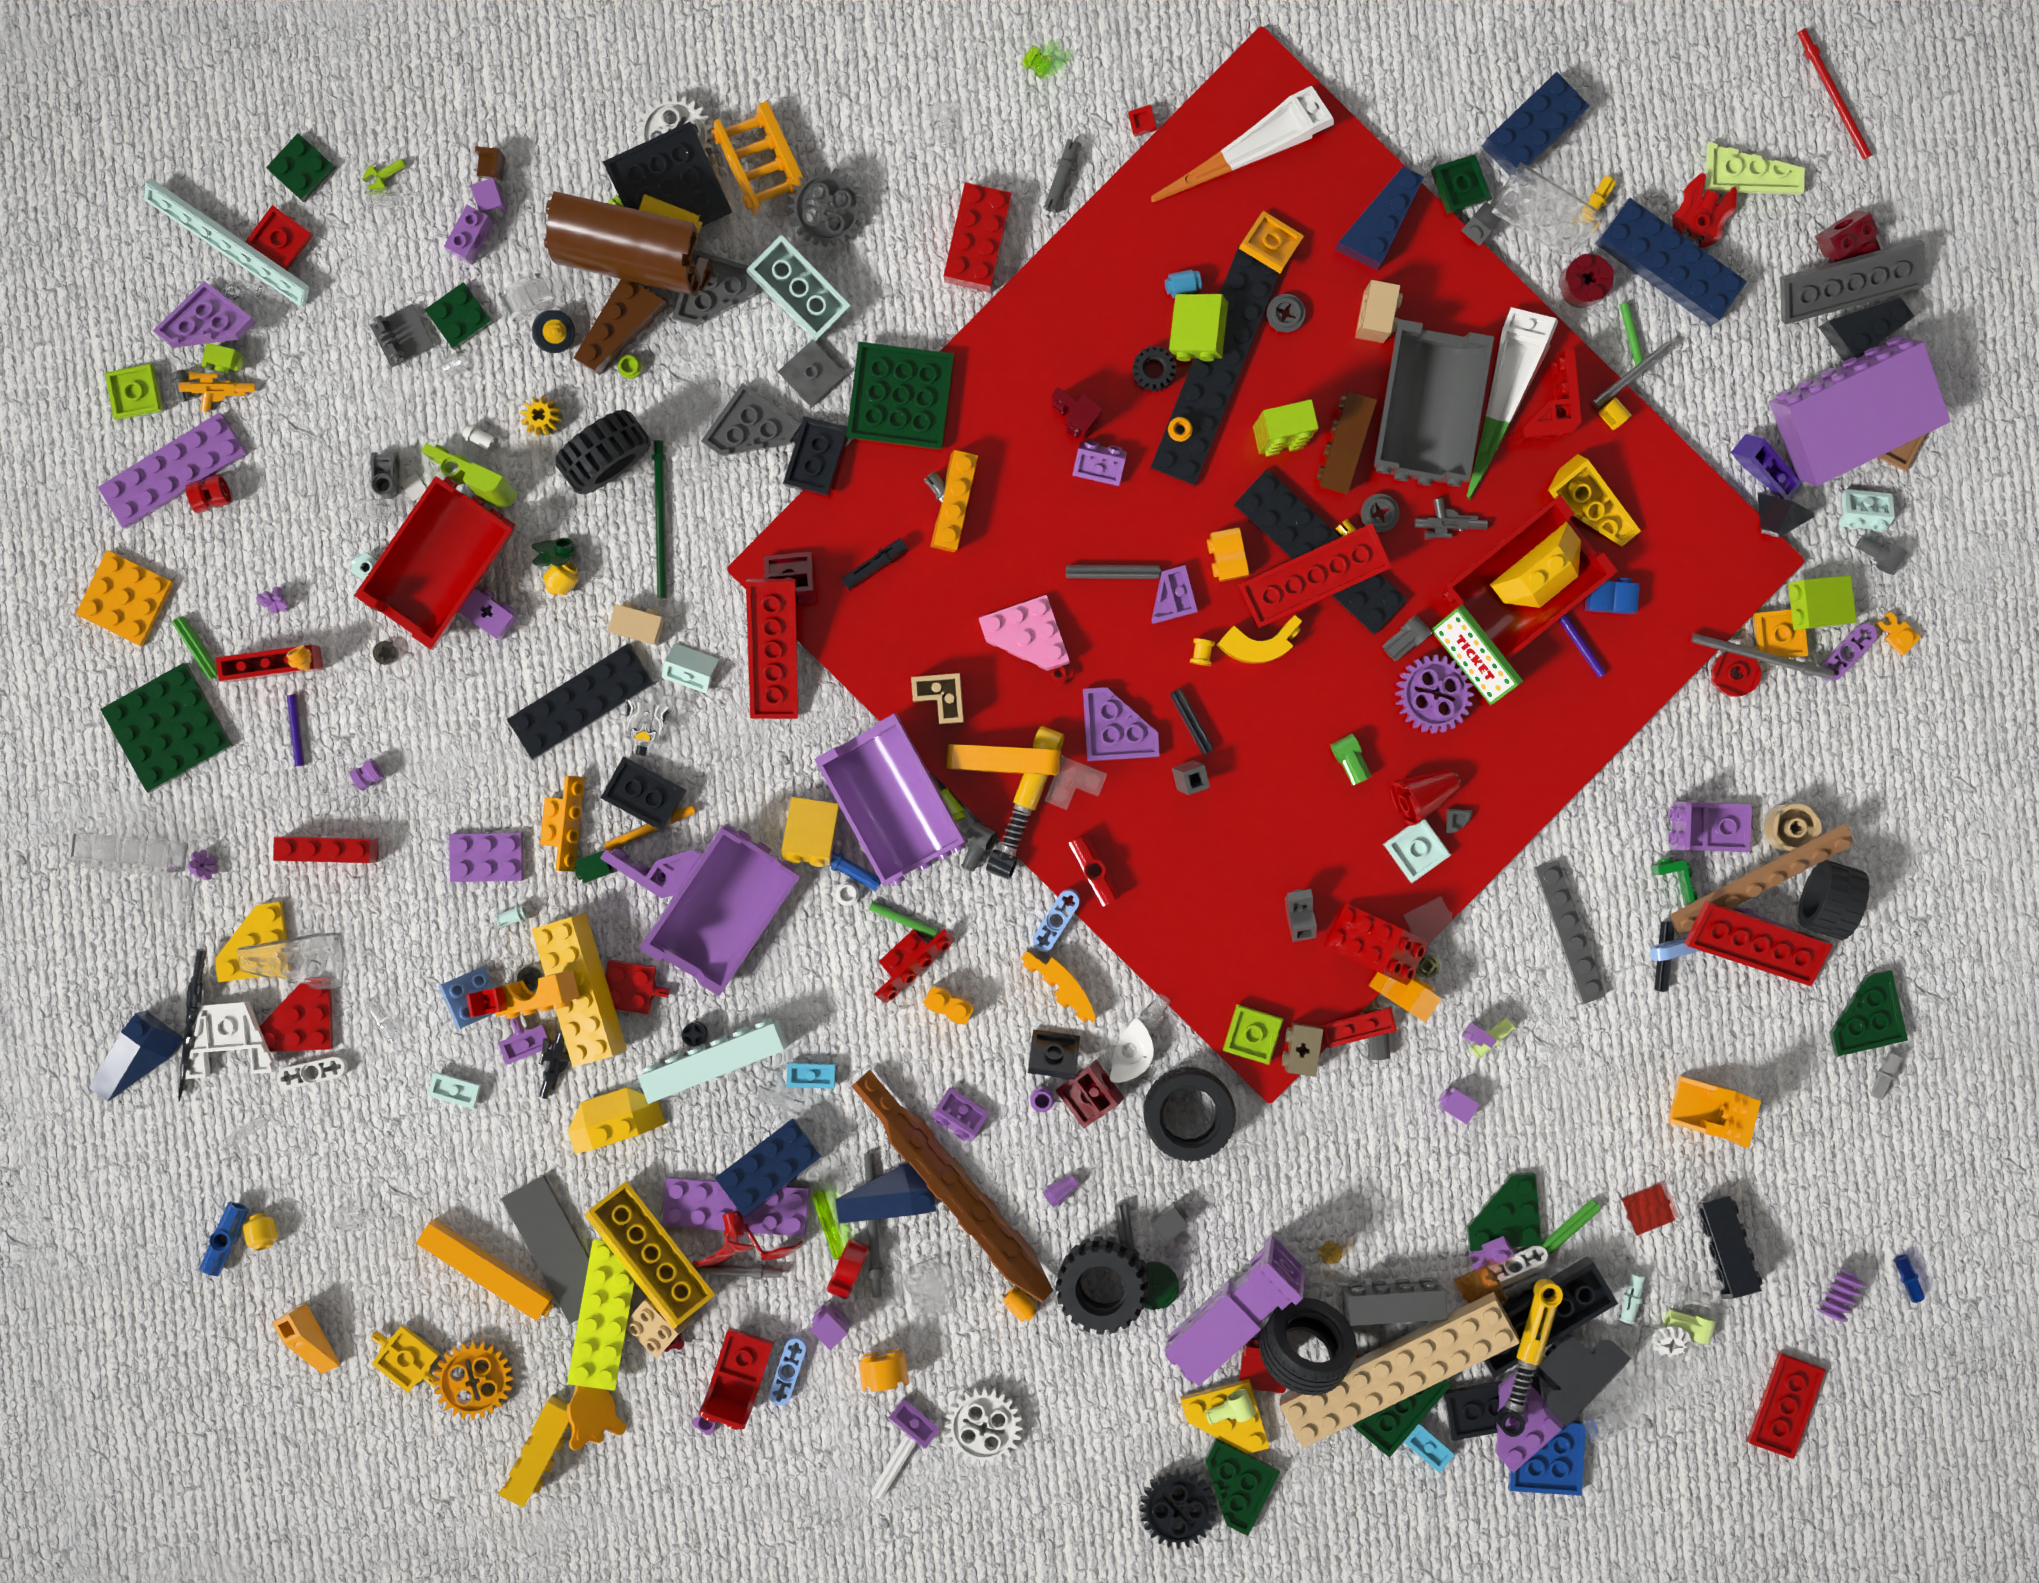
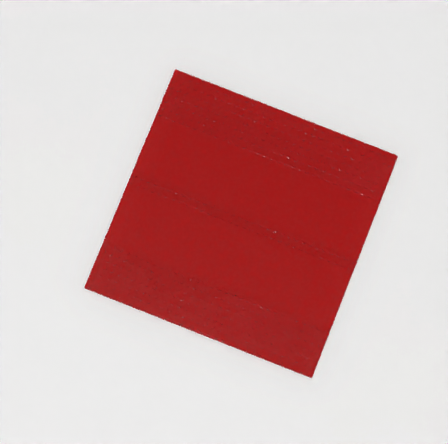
[727,26,1804,1104]

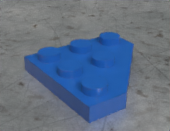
[1508,1421,1586,1496]

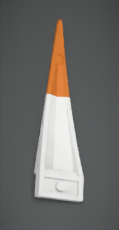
[1151,86,1334,202]

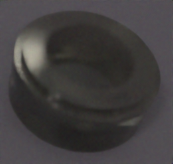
[373,641,399,665]
[517,966,543,991]

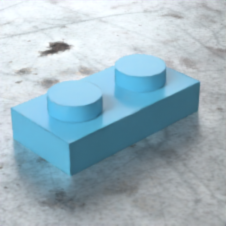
[787,1062,836,1089]
[1404,1423,1455,1473]

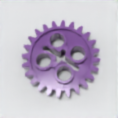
[1395,655,1474,733]

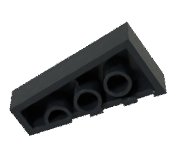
[1697,1196,1763,1299]

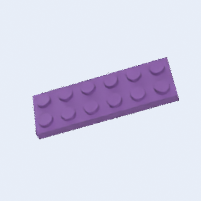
[98,412,247,529]
[662,1177,809,1237]

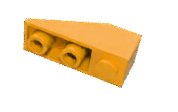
[272,1303,341,1374]

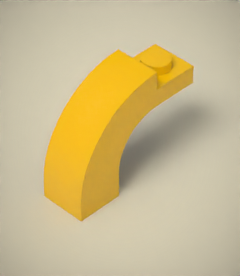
[1216,615,1302,663]

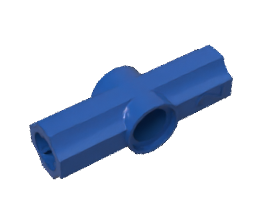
[199,1201,249,1277]

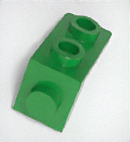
[1651,857,1697,906]

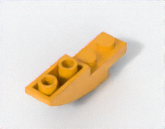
[1021,949,1096,1023]

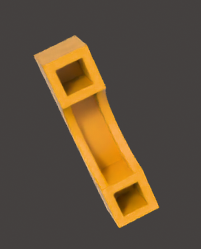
[930,450,978,552]
[495,970,579,1019]

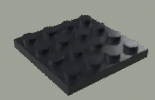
[603,121,733,227]

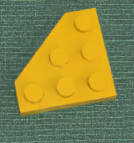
[215,901,292,982]
[1180,1379,1270,1454]

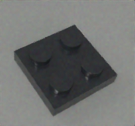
[1028,1029,1080,1080]

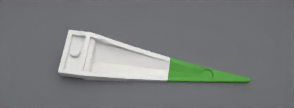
[1467,307,1558,500]

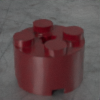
[1559,254,1614,308]

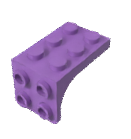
[1668,802,1752,852]

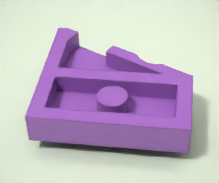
[1152,565,1198,624]

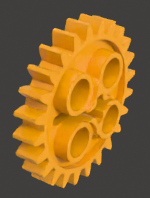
[433,1340,513,1420]

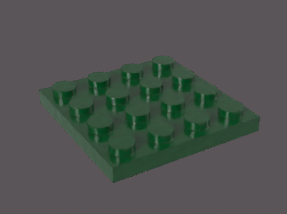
[846,341,954,450]
[100,663,233,793]

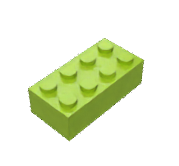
[1253,399,1318,457]

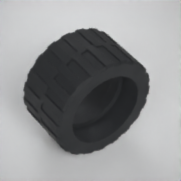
[1798,860,1870,940]

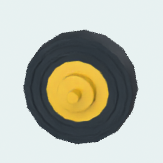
[531,310,575,353]

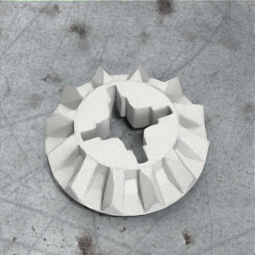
[1652,1326,1692,1358]

